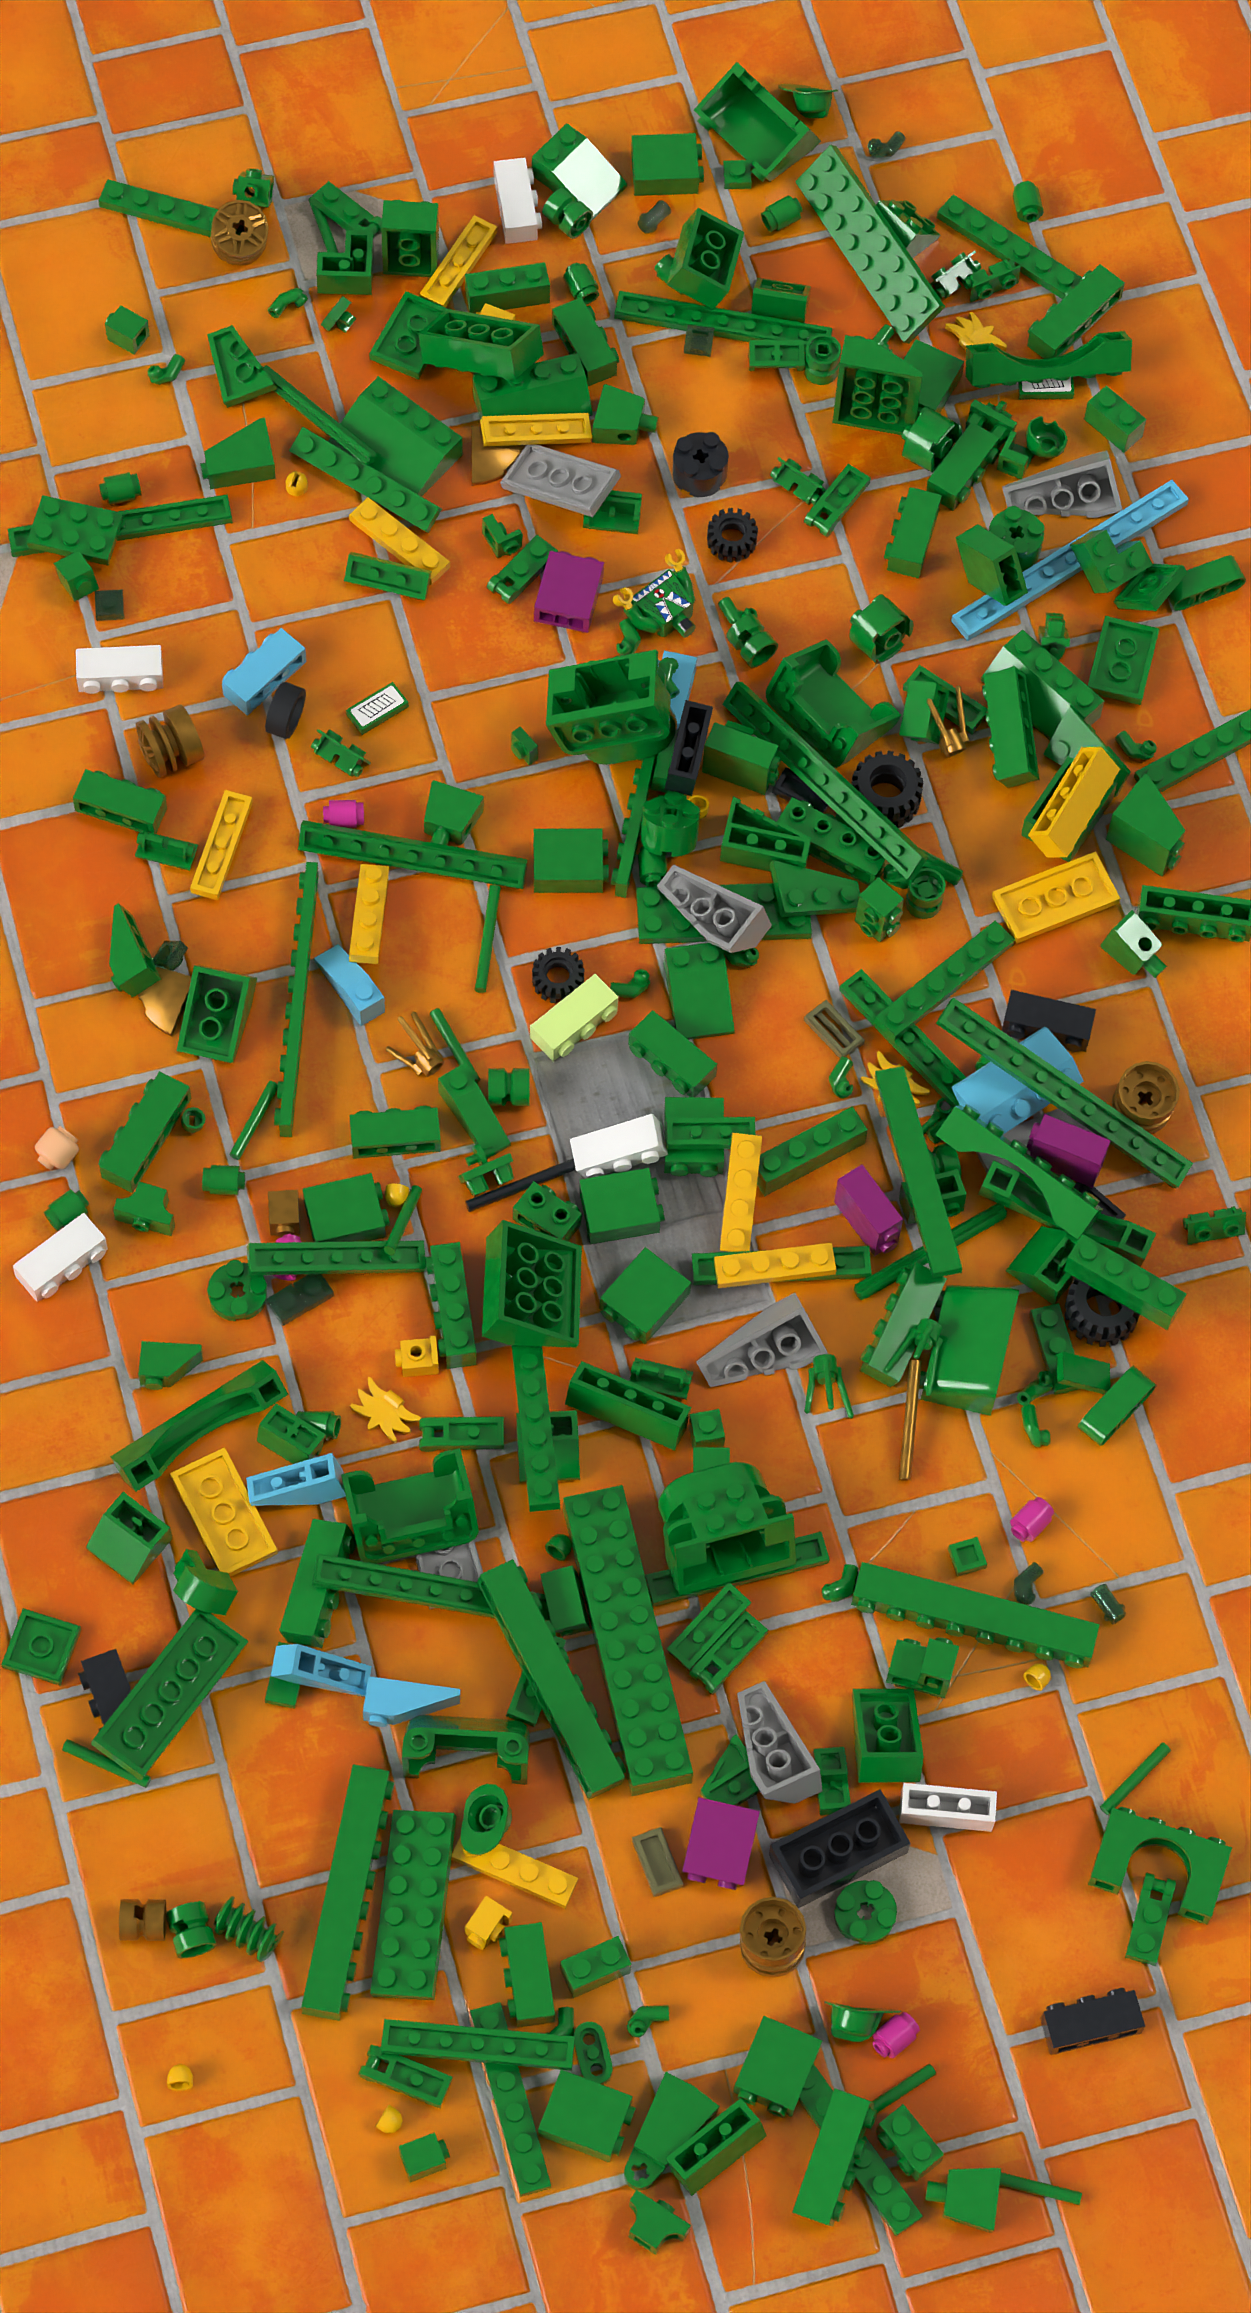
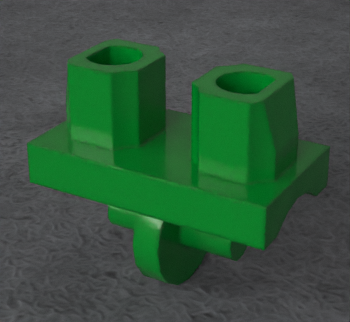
[965,399,1017,448]
[1038,613,1070,660]
[458,1144,514,1196]

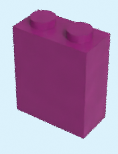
[534,551,604,633]
[1026,1114,1111,1188]
[834,1164,903,1257]
[682,1797,760,1890]

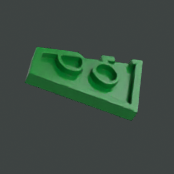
[207,325,278,408]
[1043,705,1131,797]
[769,860,861,917]

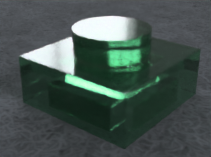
[684,325,715,357]
[95,589,125,621]
[153,941,188,971]
[293,1274,334,1311]
[266,1284,308,1326]

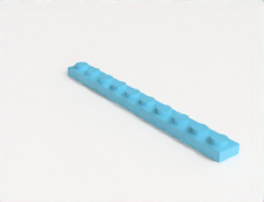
[951,480,1189,641]

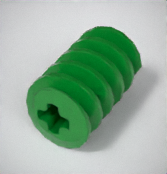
[214,1896,284,1962]

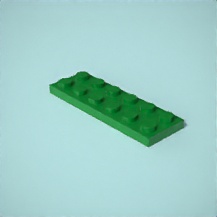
[636,883,812,944]
[91,1609,248,1781]
[370,1810,456,2000]

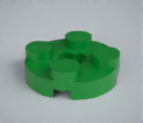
[207,1260,267,1321]
[834,1880,897,1945]

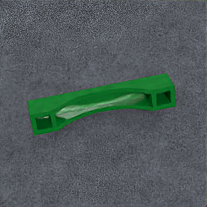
[965,331,1132,388]
[935,1104,1103,1240]
[978,1160,1156,1267]
[110,1360,288,1492]

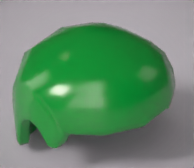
[1025,416,1068,458]

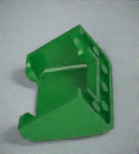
[694,62,821,182]
[766,639,902,768]
[919,1285,1019,1416]
[341,1448,479,1564]
[402,1715,530,1784]

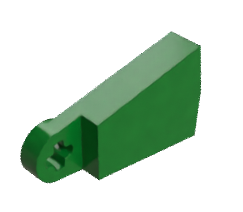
[624,2072,720,2191]

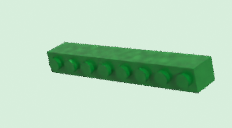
[477,1559,626,1800]
[851,1562,1100,1668]
[301,1764,395,2021]

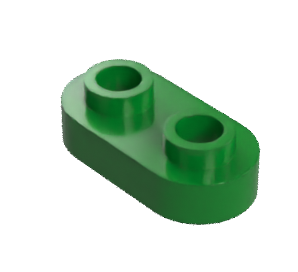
[574,2022,613,2085]

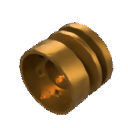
[210,200,269,266]
[136,704,205,778]
[1112,1061,1180,1134]
[740,1897,806,1977]

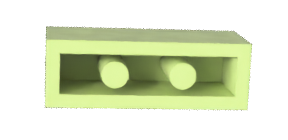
[530,974,619,1061]

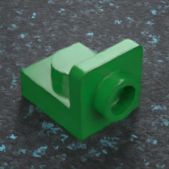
[482,514,523,558]

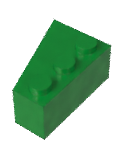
[720,796,812,872]

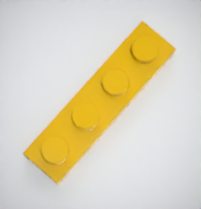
[419,215,498,308]
[480,413,592,446]
[349,497,450,585]
[190,790,253,900]
[349,864,389,964]
[719,1132,762,1252]
[714,1243,836,1288]
[451,1836,578,1909]

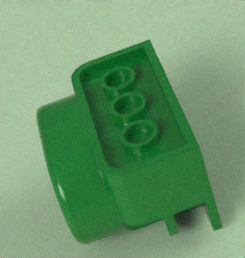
[546,649,677,765]
[658,1462,796,1596]

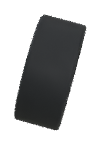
[265,682,306,739]

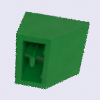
[876,199,941,258]
[1006,1226,1079,1304]
[516,1410,580,1483]
[86,1492,172,1585]

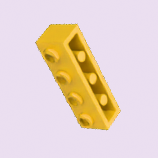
[1028,747,1120,857]

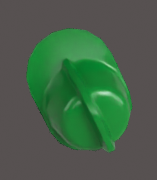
[778,84,838,118]
[461,1784,512,1855]
[825,2001,901,2042]

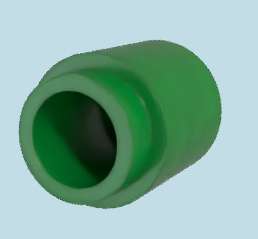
[1013,181,1044,223]
[761,195,803,232]
[563,263,599,305]
[99,472,142,505]
[638,846,668,887]
[202,1165,245,1195]
[43,1189,89,1231]

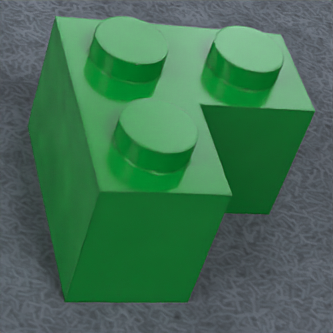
[316,230,374,295]
[1070,530,1153,593]
[886,1637,959,1699]

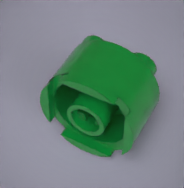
[902,407,962,473]
[989,506,1044,572]
[849,594,914,662]
[641,791,700,857]

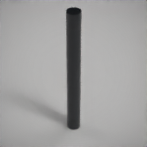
[465,1158,576,1212]

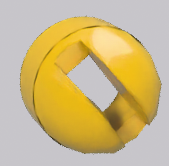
[286,471,308,496]
[688,795,709,820]
[385,1183,409,1207]
[1024,1664,1051,1691]
[167,2064,193,2091]
[375,2105,403,2133]

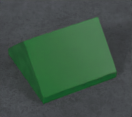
[751,278,811,323]

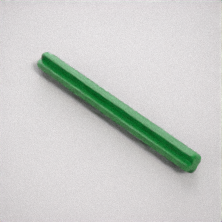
[262,365,377,465]
[854,1203,1007,1300]

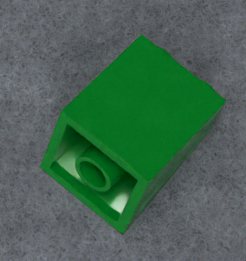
[1106,773,1186,876]

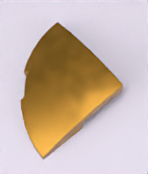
[472,426,526,486]
[138,967,192,1036]

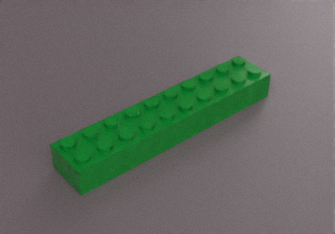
[563,1485,693,1796]

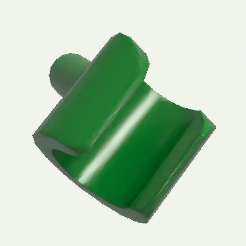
[922,1098,953,1134]

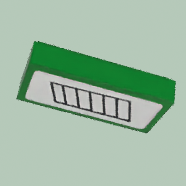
[1018,377,1074,399]
[346,682,409,735]

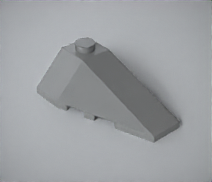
[1002,450,1123,518]
[657,864,772,953]
[696,1293,828,1387]
[737,1681,823,1804]

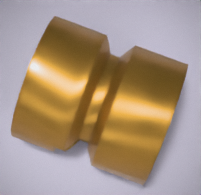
[119,1899,167,1941]

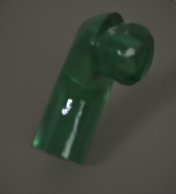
[1014,1562,1044,1605]

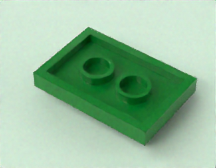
[369,291,448,380]
[27,495,124,566]
[1088,616,1159,705]

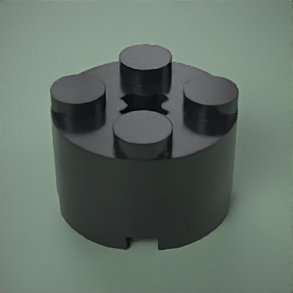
[672,432,729,497]

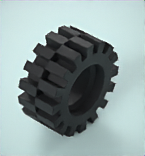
[707,508,758,562]
[532,947,584,1003]

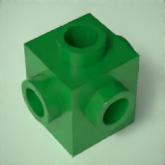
[233,168,274,207]

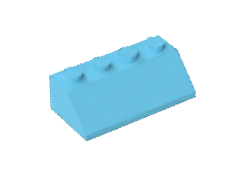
[951,1027,1084,1134]

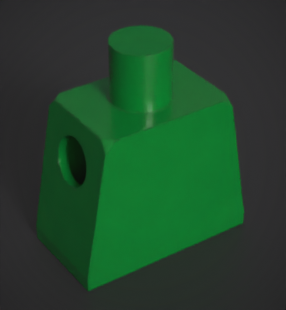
[592,384,659,445]
[424,780,484,845]
[1100,910,1167,978]
[925,2168,1001,2233]

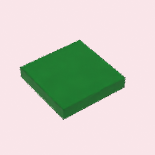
[1114,564,1188,611]
[1,1608,82,1685]

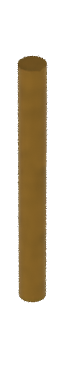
[899,1360,922,1480]

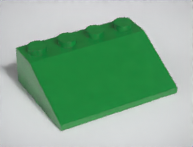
[832,335,923,435]
[328,376,463,497]
[482,1220,582,1348]

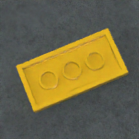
[992,851,1121,944]
[170,1447,278,1577]

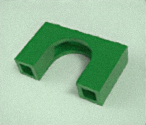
[1088,1807,1232,1925]

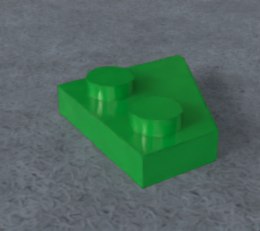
[700,1734,760,1806]

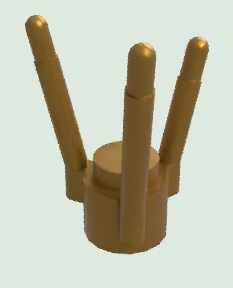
[927,685,970,757]
[386,1011,444,1077]

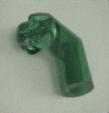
[868,131,906,158]

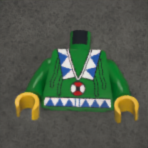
[613,549,696,638]

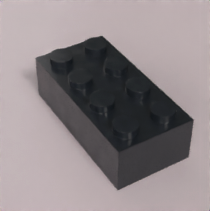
[768,1789,911,1908]

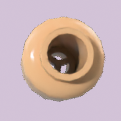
[35,1126,79,1171]

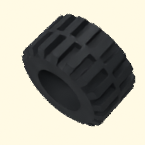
[852,751,923,828]
[1065,1277,1140,1347]

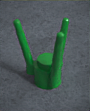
[885,1318,943,1396]
[804,1354,854,1418]

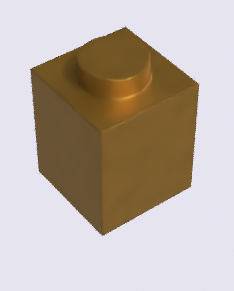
[268,1190,300,1238]

